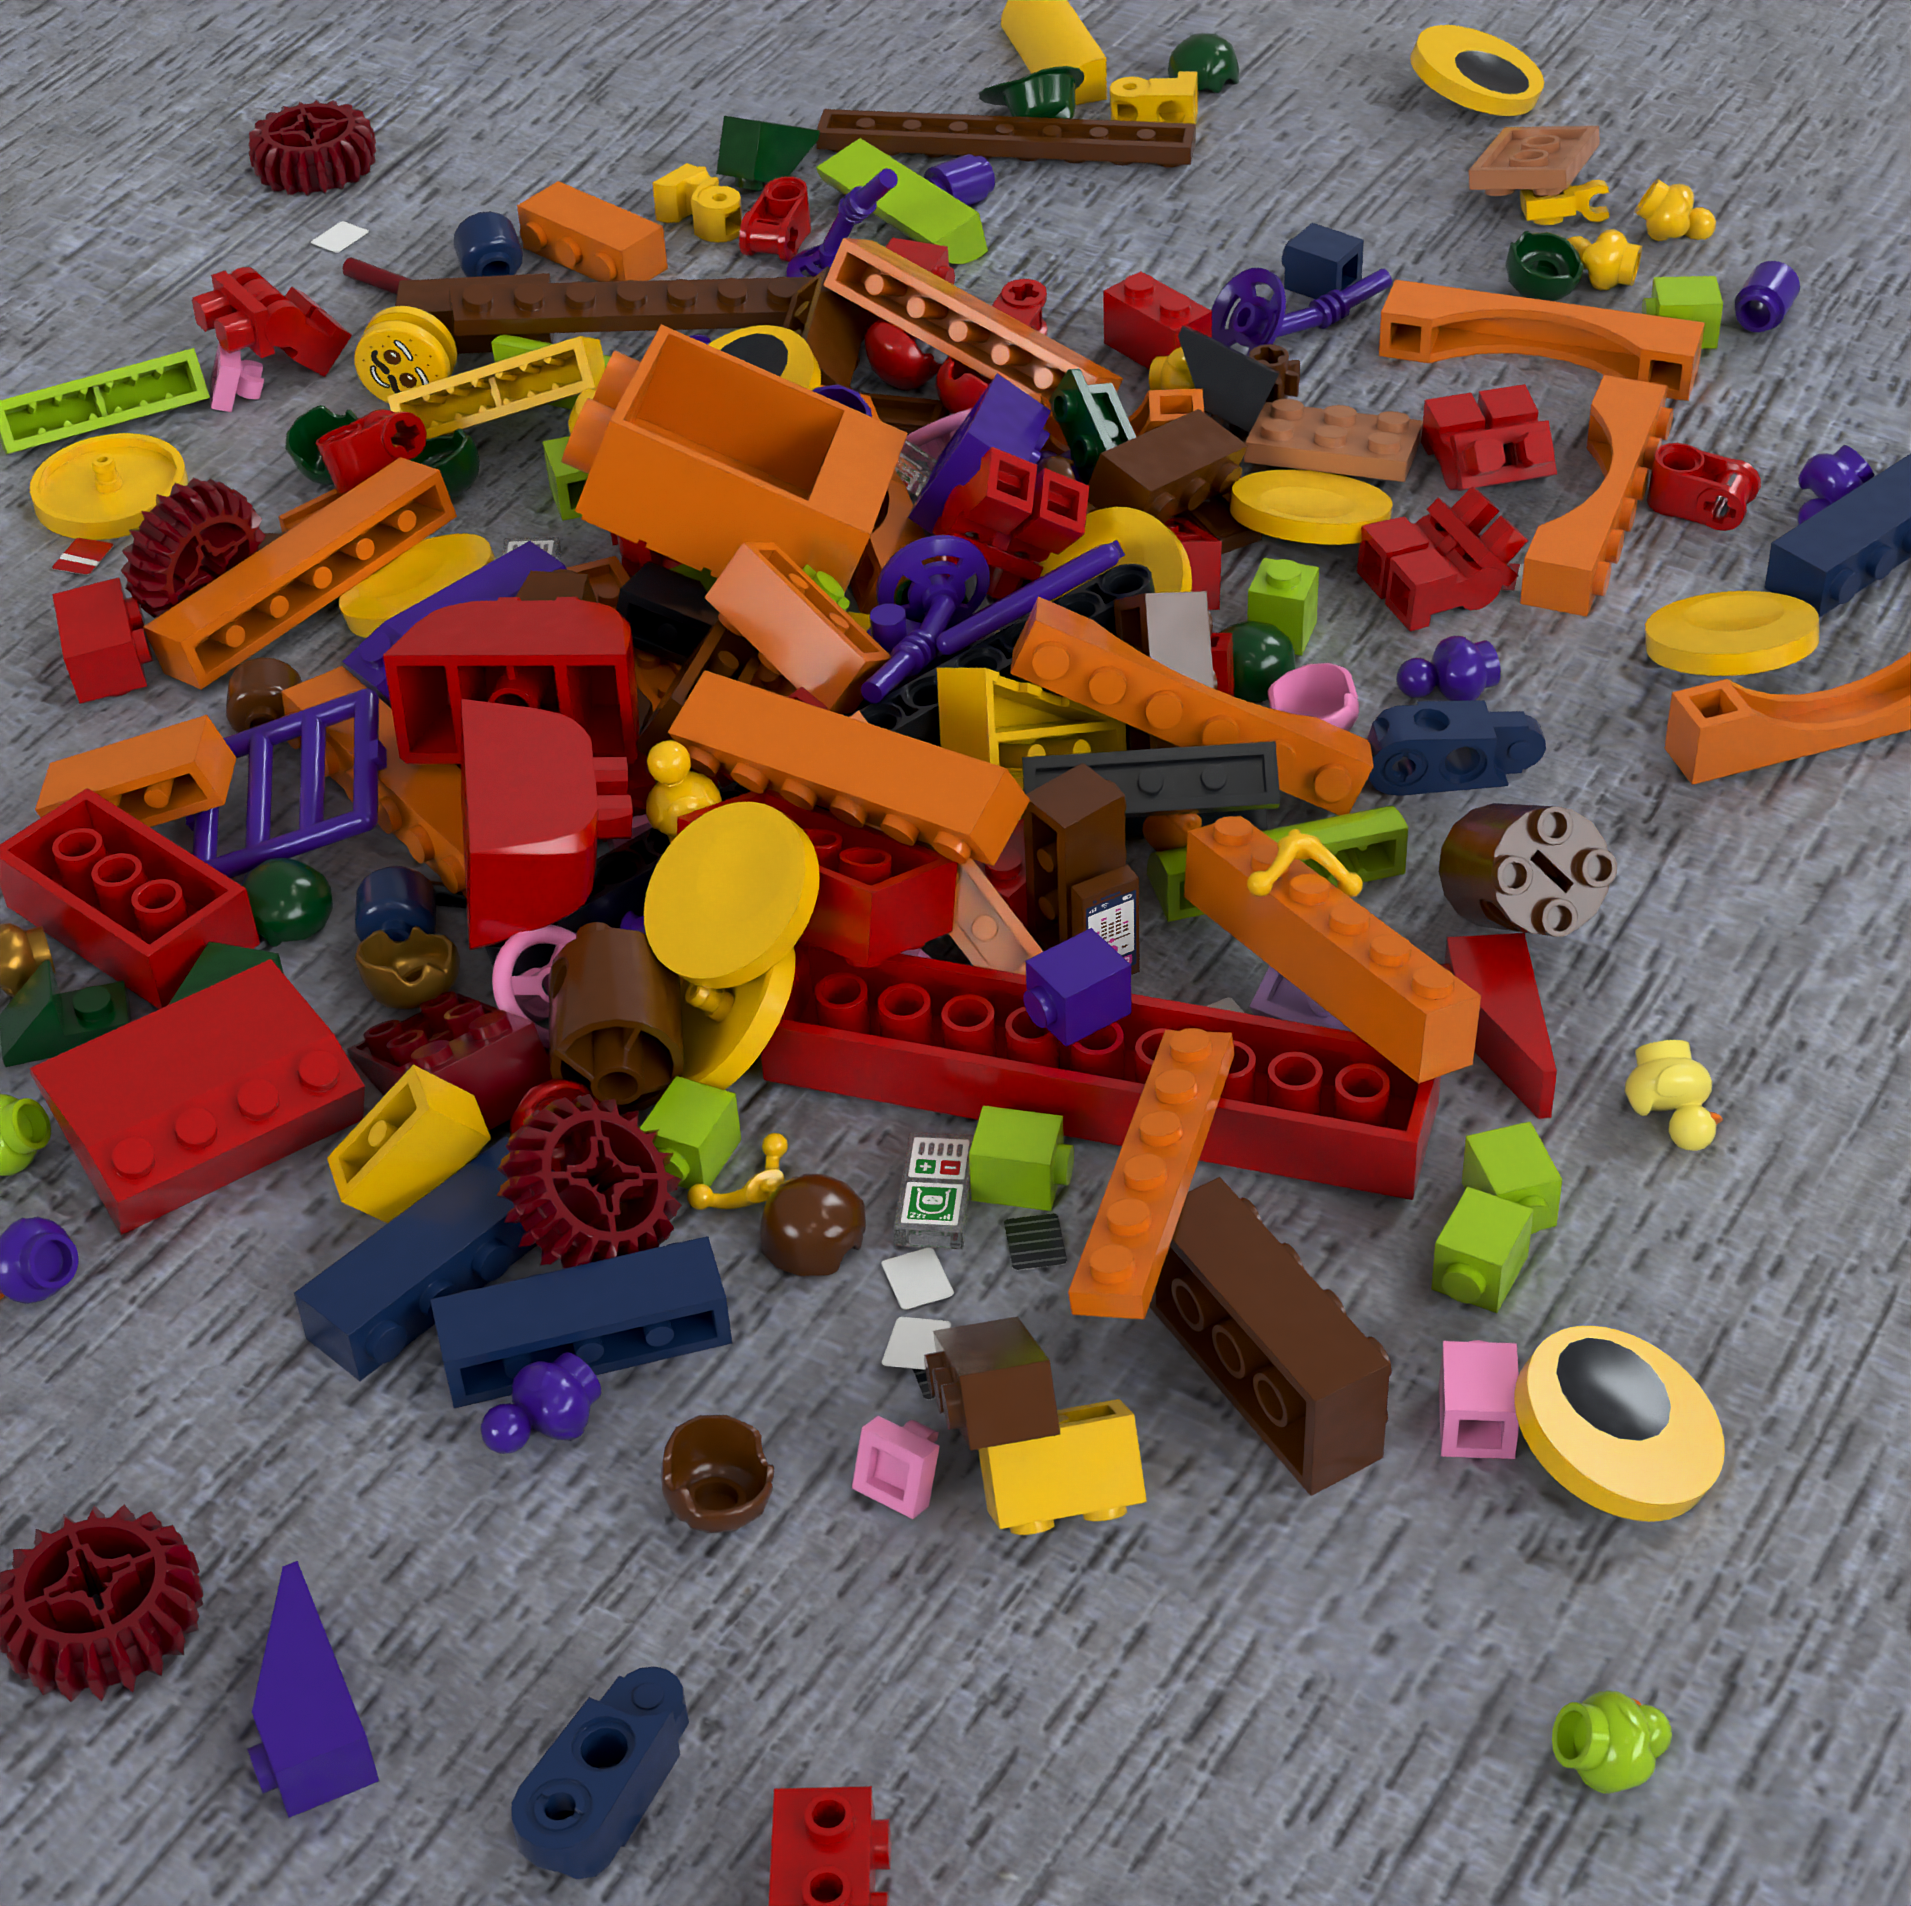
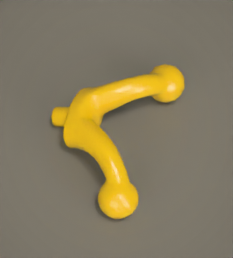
[1247,829,1363,898]
[687,1133,788,1210]

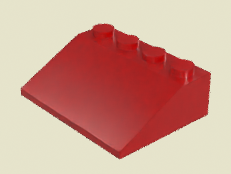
[30,959,365,1235]

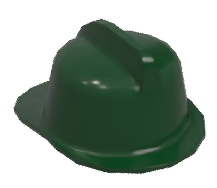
[979,66,1084,119]

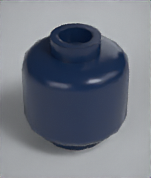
[454,211,523,277]
[355,866,437,942]

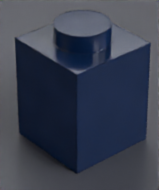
[1282,223,1364,299]

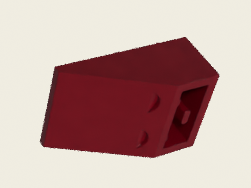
[347,991,553,1131]

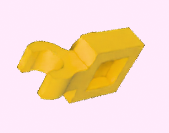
[1520,180,1609,225]

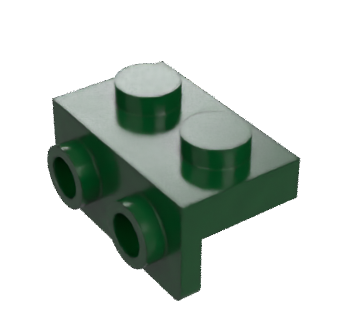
[1049,369,1136,485]

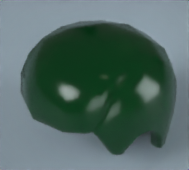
[1168,33,1239,94]
[1506,231,1584,301]
[285,405,360,485]
[410,429,480,499]
[1219,620,1295,702]
[241,857,333,947]

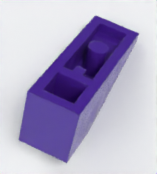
[247,1561,379,1818]

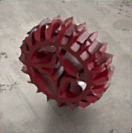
[248,100,376,196]
[121,477,266,618]
[496,1093,682,1269]
[0,1504,204,1702]

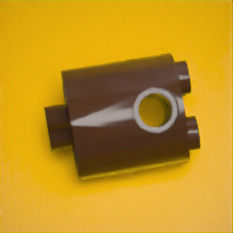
[1438,803,1618,937]
[549,922,684,1114]

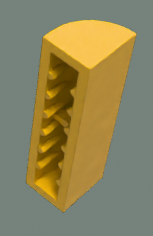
[1001,0,1107,105]
[387,336,605,440]

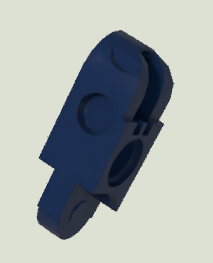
[1367,700,1546,796]
[511,1666,689,1879]

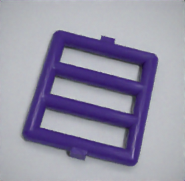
[936,540,1125,657]
[186,688,387,878]

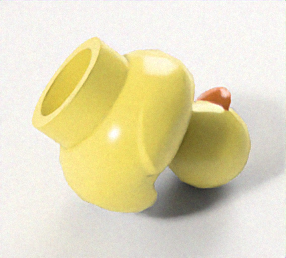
[1625,1040,1723,1151]

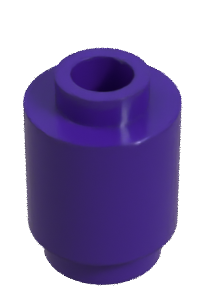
[924,154,995,206]
[1734,261,1800,333]

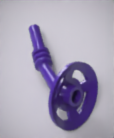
[786,168,898,277]
[1211,267,1392,356]
[861,535,990,704]

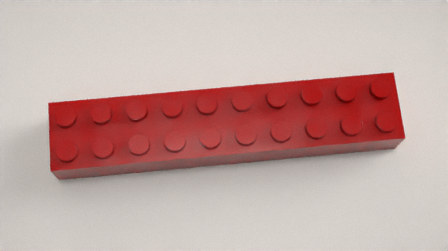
[761,943,1441,1200]

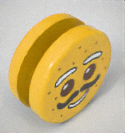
[354,306,457,404]

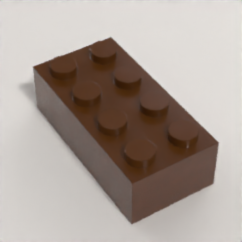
[1149,1177,1392,1496]

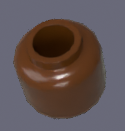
[226,657,302,733]

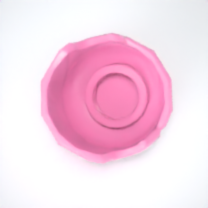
[1268,663,1359,731]

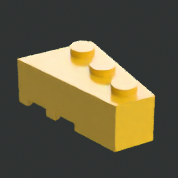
[937,668,1127,789]

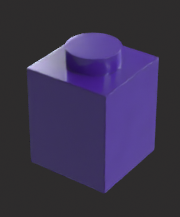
[1023,928,1132,1047]

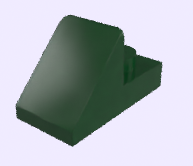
[0,959,132,1067]

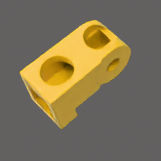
[1109,72,1198,124]

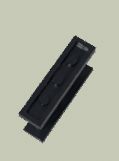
[1022,741,1280,840]

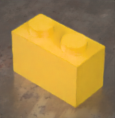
[327,1065,491,1223]
[978,1399,1147,1535]

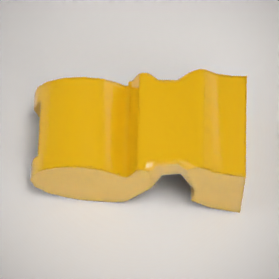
[652,163,742,243]

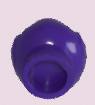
[1798,445,1874,525]
[1396,636,1501,701]
[0,1217,79,1304]
[480,1352,602,1454]

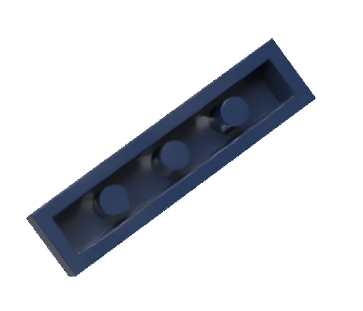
[1764,453,1911,618]
[294,1136,554,1381]
[430,1236,732,1409]

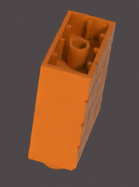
[561,324,908,594]

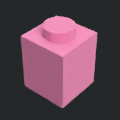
[1439,1340,1519,1459]

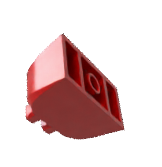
[383,597,639,764]
[461,699,633,950]

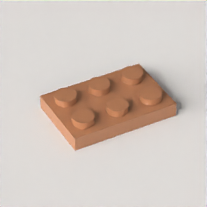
[1468,126,1600,196]
[1244,399,1423,482]

